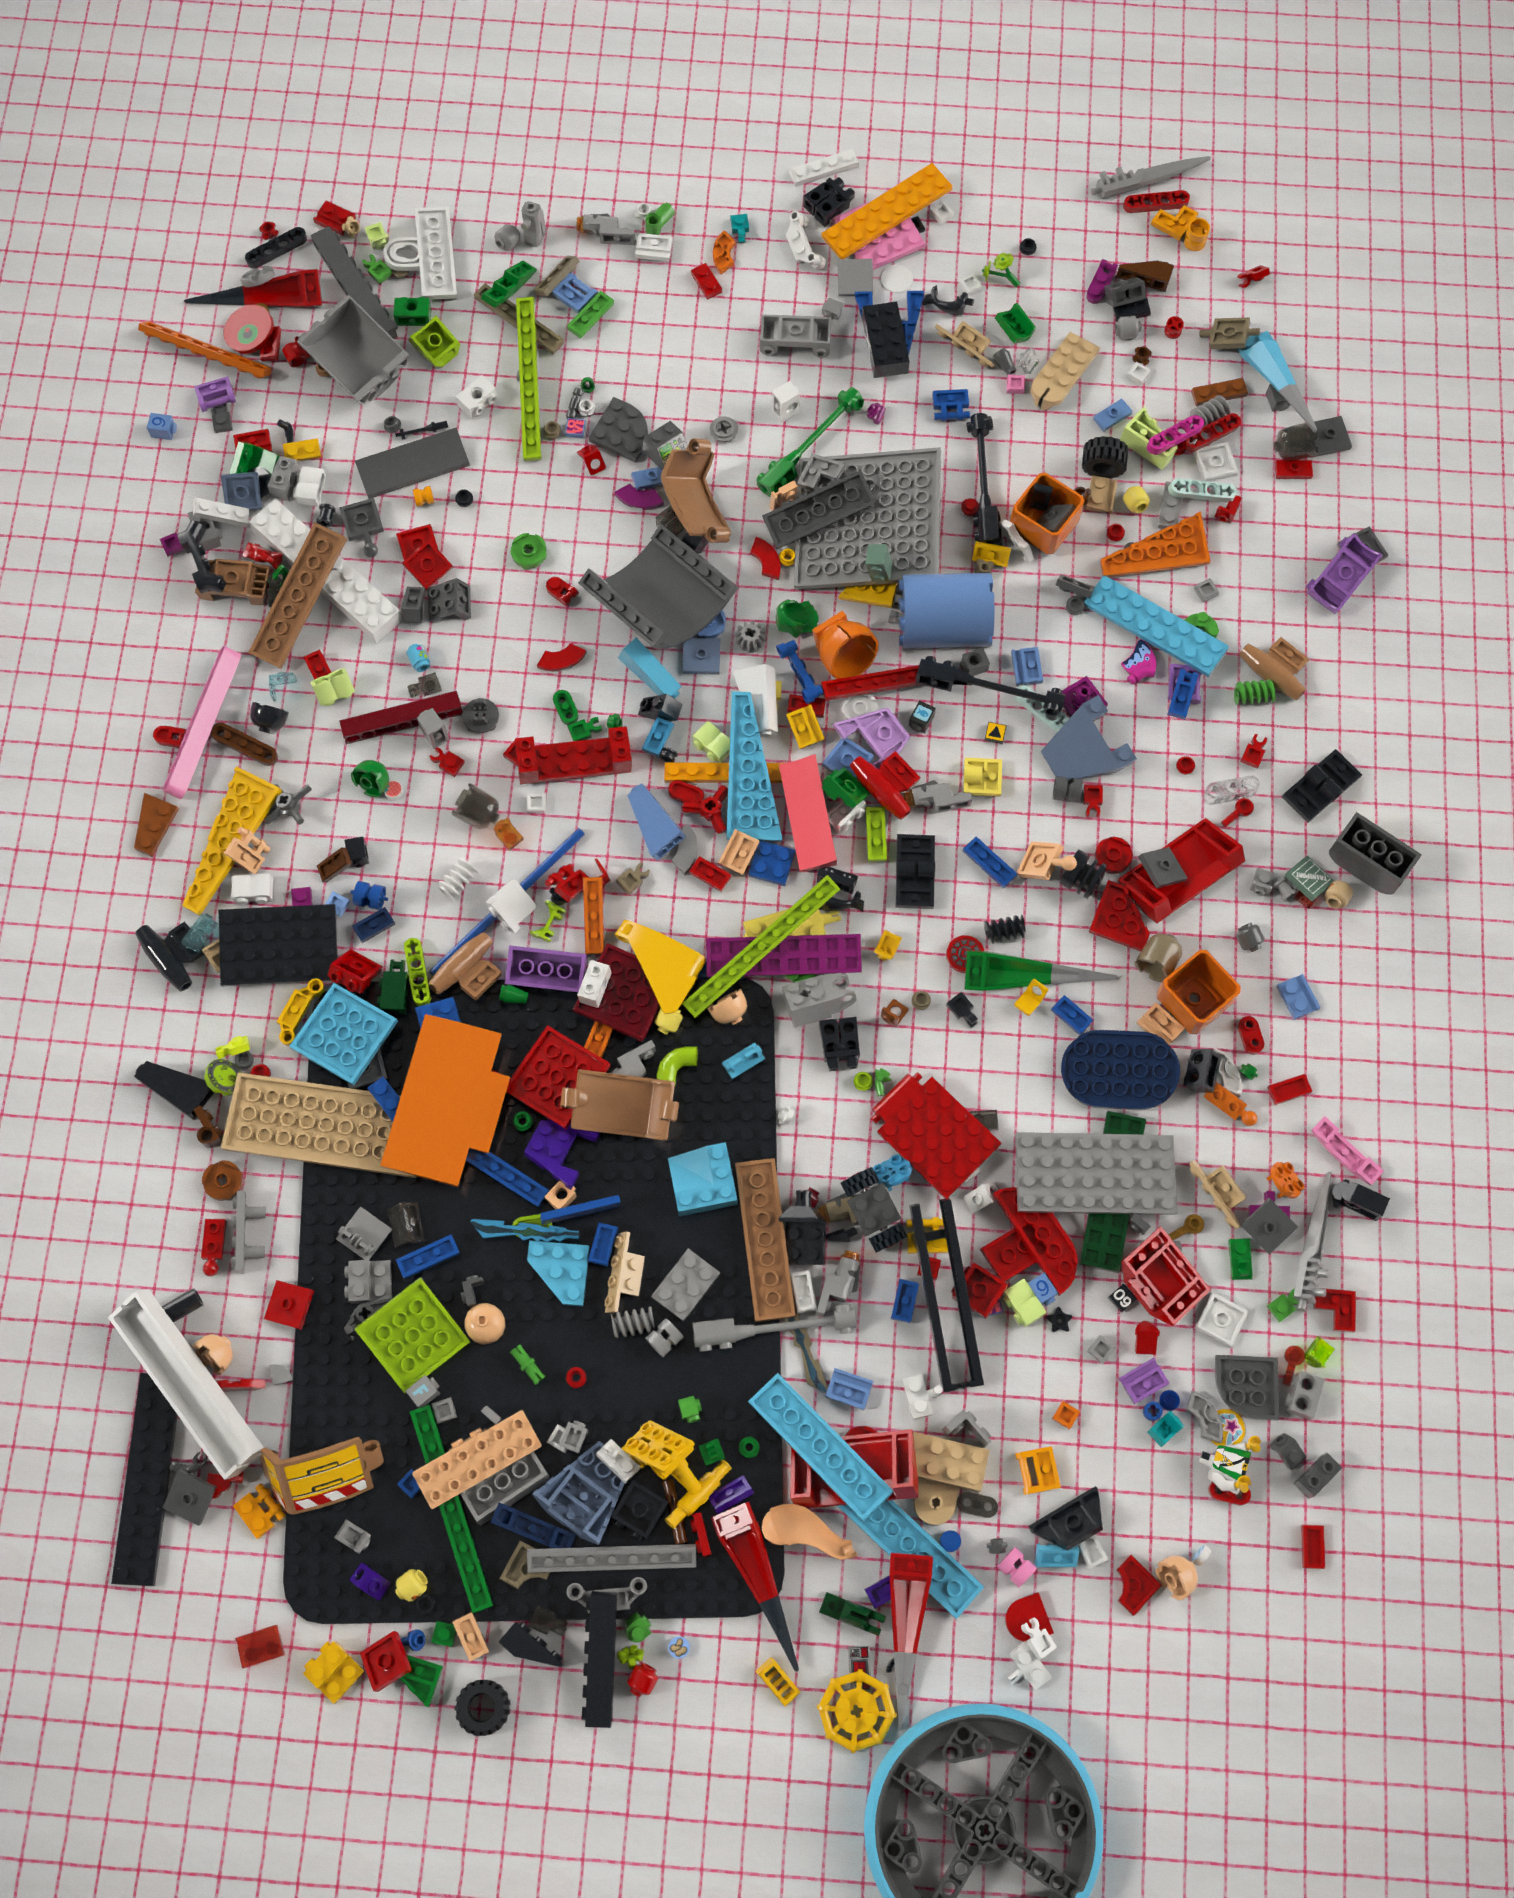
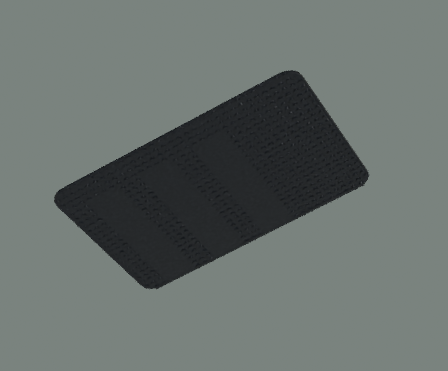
[283,977,785,1624]

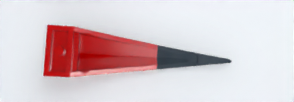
[184,269,323,308]
[711,1502,799,1671]

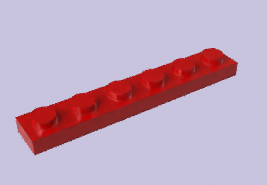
[821,665,921,701]

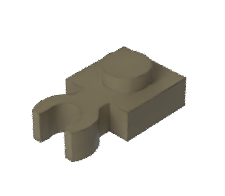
[616,863,650,895]

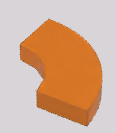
[713,230,736,274]

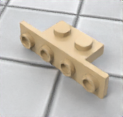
[935,321,995,368]
[1189,1160,1247,1229]
[605,1232,645,1313]

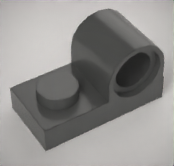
[401,586,426,623]

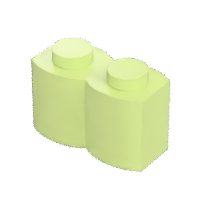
[310,668,355,706]
[692,721,730,763]
[1002,1279,1046,1328]

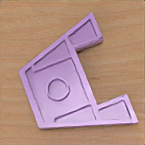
[832,708,910,769]

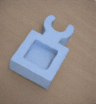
[325,891,350,917]

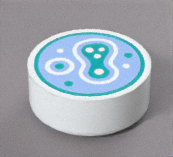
[1192,1544,1211,1566]

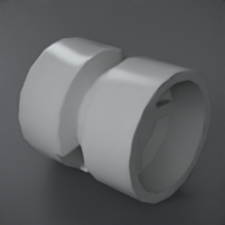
[645,1318,683,1357]

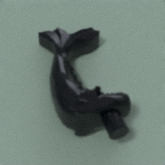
[923,285,974,316]
[819,891,864,912]

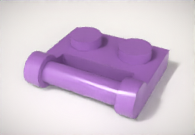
[194,376,236,412]
[1168,664,1202,704]

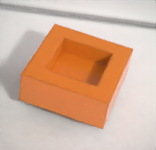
[1052,1401,1080,1430]

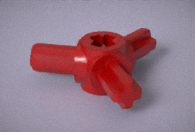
[683,785,728,834]

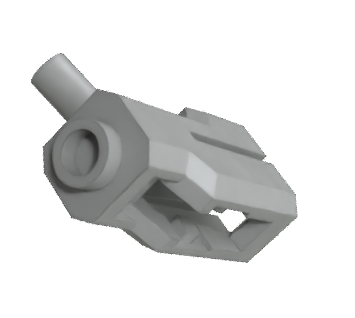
[521,201,546,247]

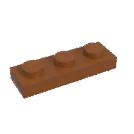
[1191,378,1248,406]

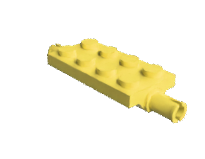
[743,909,841,937]

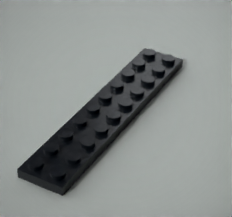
[111,1373,178,1586]

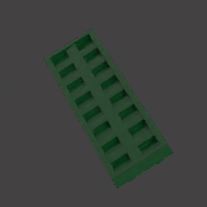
[1079,1111,1146,1273]

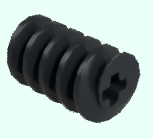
[984,914,1026,944]

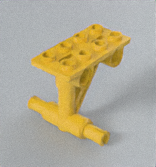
[621,1420,732,1529]

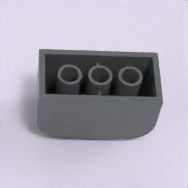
[1329,812,1422,895]

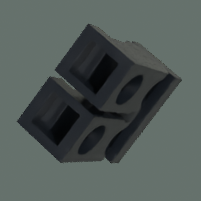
[803,177,855,227]
[819,1017,860,1071]

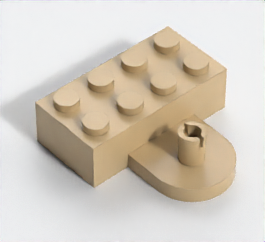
[913,1432,989,1525]

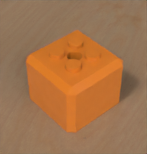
[1010,472,1084,555]
[1157,950,1241,1035]

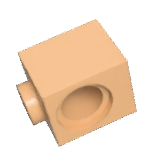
[545,1181,577,1209]

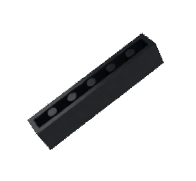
[581,1591,617,1728]

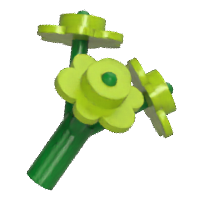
[982,253,1020,288]

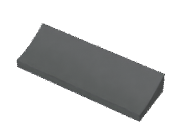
[355,427,470,499]

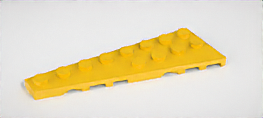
[182,766,282,916]

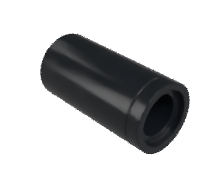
[161,1288,204,1323]

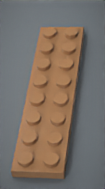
[248,522,347,669]
[735,1158,795,1322]

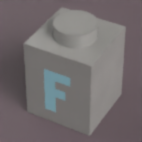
[406,1375,440,1408]

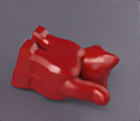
[243,542,283,569]

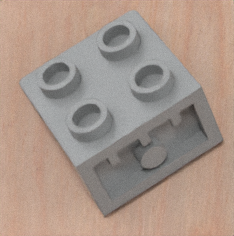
[942,1409,991,1448]

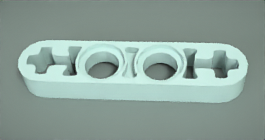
[1168,478,1237,502]
[1015,685,1070,732]

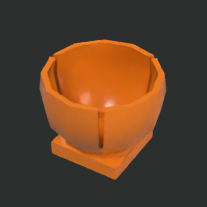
[812,611,878,679]

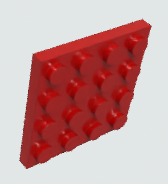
[506,1025,611,1130]

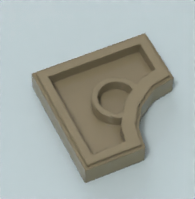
[499,1541,551,1589]

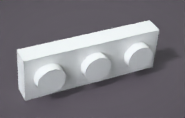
[193,497,249,527]

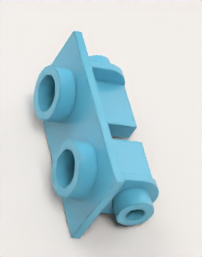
[722,1043,765,1079]

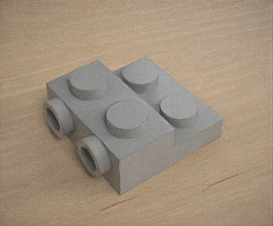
[344,1260,392,1304]

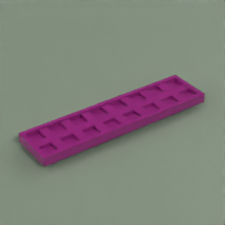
[706,934,862,977]

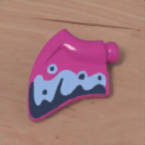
[1121,639,1156,685]

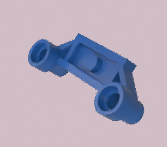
[776,640,824,704]

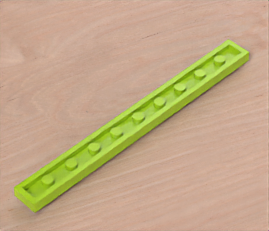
[516,297,542,462]
[682,875,840,1018]

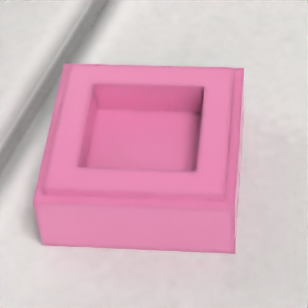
[1007,375,1025,394]

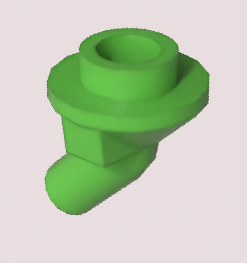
[874,1068,892,1096]

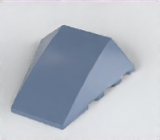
[532,1441,625,1545]

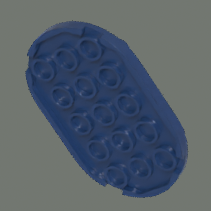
[1061,1030,1180,1110]

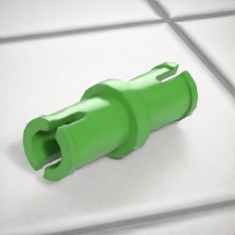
[510,1344,545,1385]

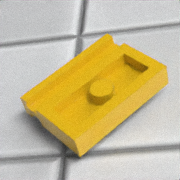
[786,705,825,749]

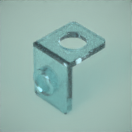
[269,672,297,702]

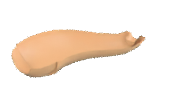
[762,1504,858,1560]

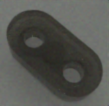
[956,1492,998,1518]

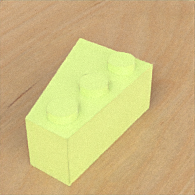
[1120,407,1178,470]

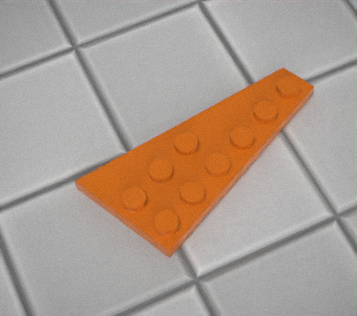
[1100,511,1211,577]

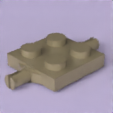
[1199,317,1260,349]

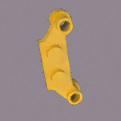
[277,978,325,1047]

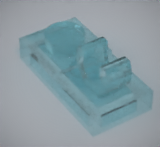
[181,913,218,953]

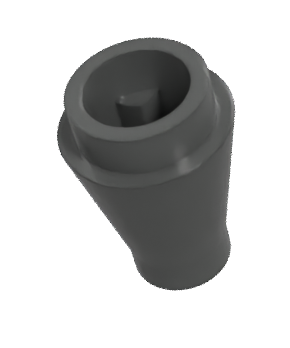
[993,348,1016,375]

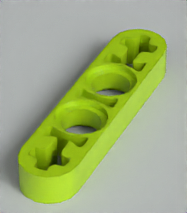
[404,938,431,1007]

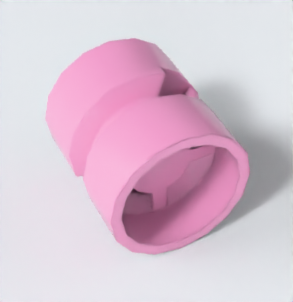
[997,1547,1037,1588]

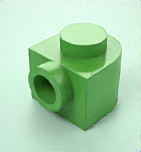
[678,1396,702,1423]
[624,1611,652,1643]

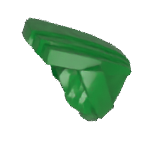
[776,599,819,638]

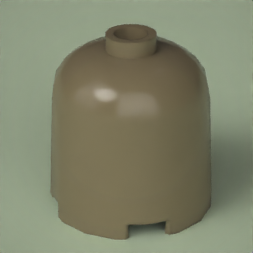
[1134,933,1182,982]

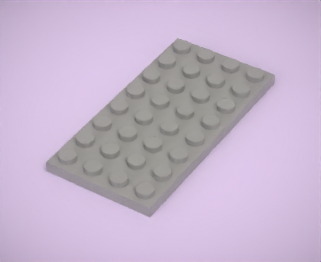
[1015,1132,1177,1215]

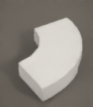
[999,519,1034,562]
[1213,1048,1243,1098]

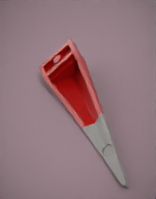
[889,1553,933,1730]

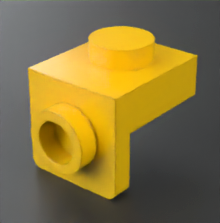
[874,929,903,961]

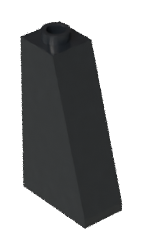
[134,1061,215,1120]

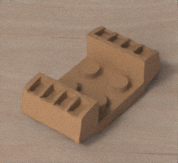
[195,559,270,605]

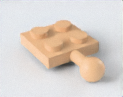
[1017,841,1077,880]

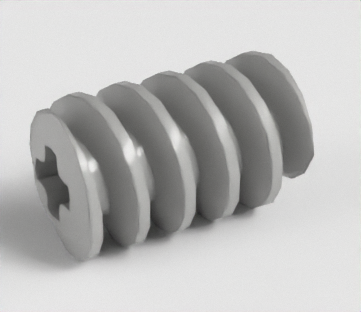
[1190,395,1230,427]
[611,1307,655,1338]

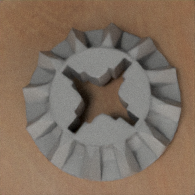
[710,416,738,443]

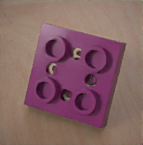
[1062,676,1108,717]

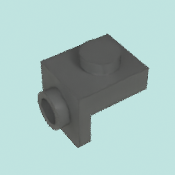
[461,1275,485,1309]
[1270,1433,1306,1470]

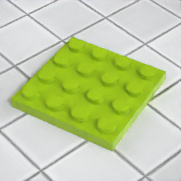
[354,1277,470,1393]

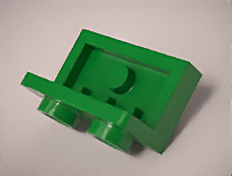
[995,303,1036,344]

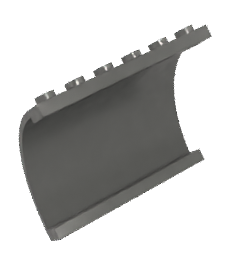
[578,524,739,649]

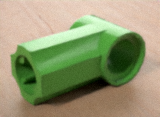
[646,202,675,235]

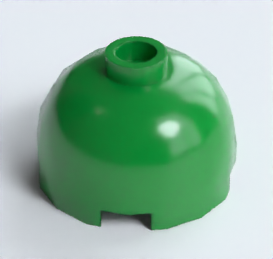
[351,760,389,798]

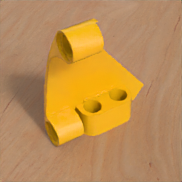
[614,920,707,1014]

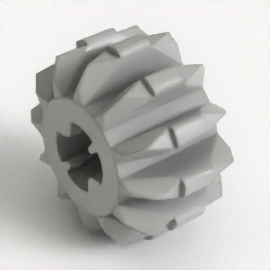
[735,620,766,653]

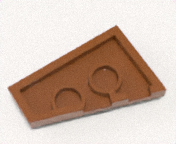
[134,793,179,857]

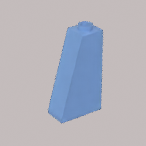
[627,783,686,861]

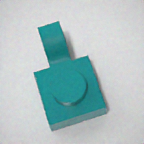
[730,214,749,243]

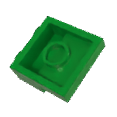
[821,767,870,809]

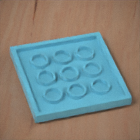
[289,983,398,1086]

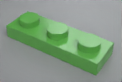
[567,291,614,339]

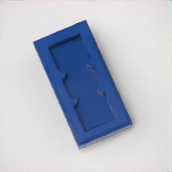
[588,1222,618,1267]

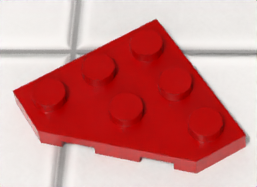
[1089,880,1150,952]

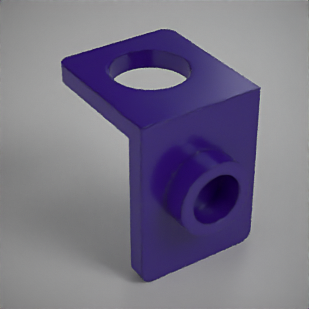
[350,1563,391,1601]

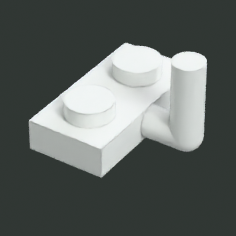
[902,1374,943,1420]

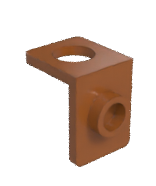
[881,999,909,1027]

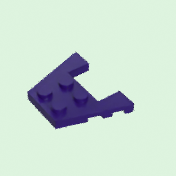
[524,1120,601,1190]

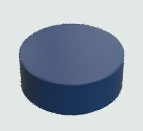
[940,1530,961,1552]

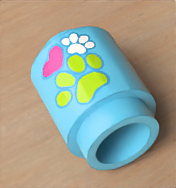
[406,644,430,672]

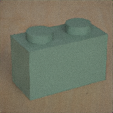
[866,544,892,583]

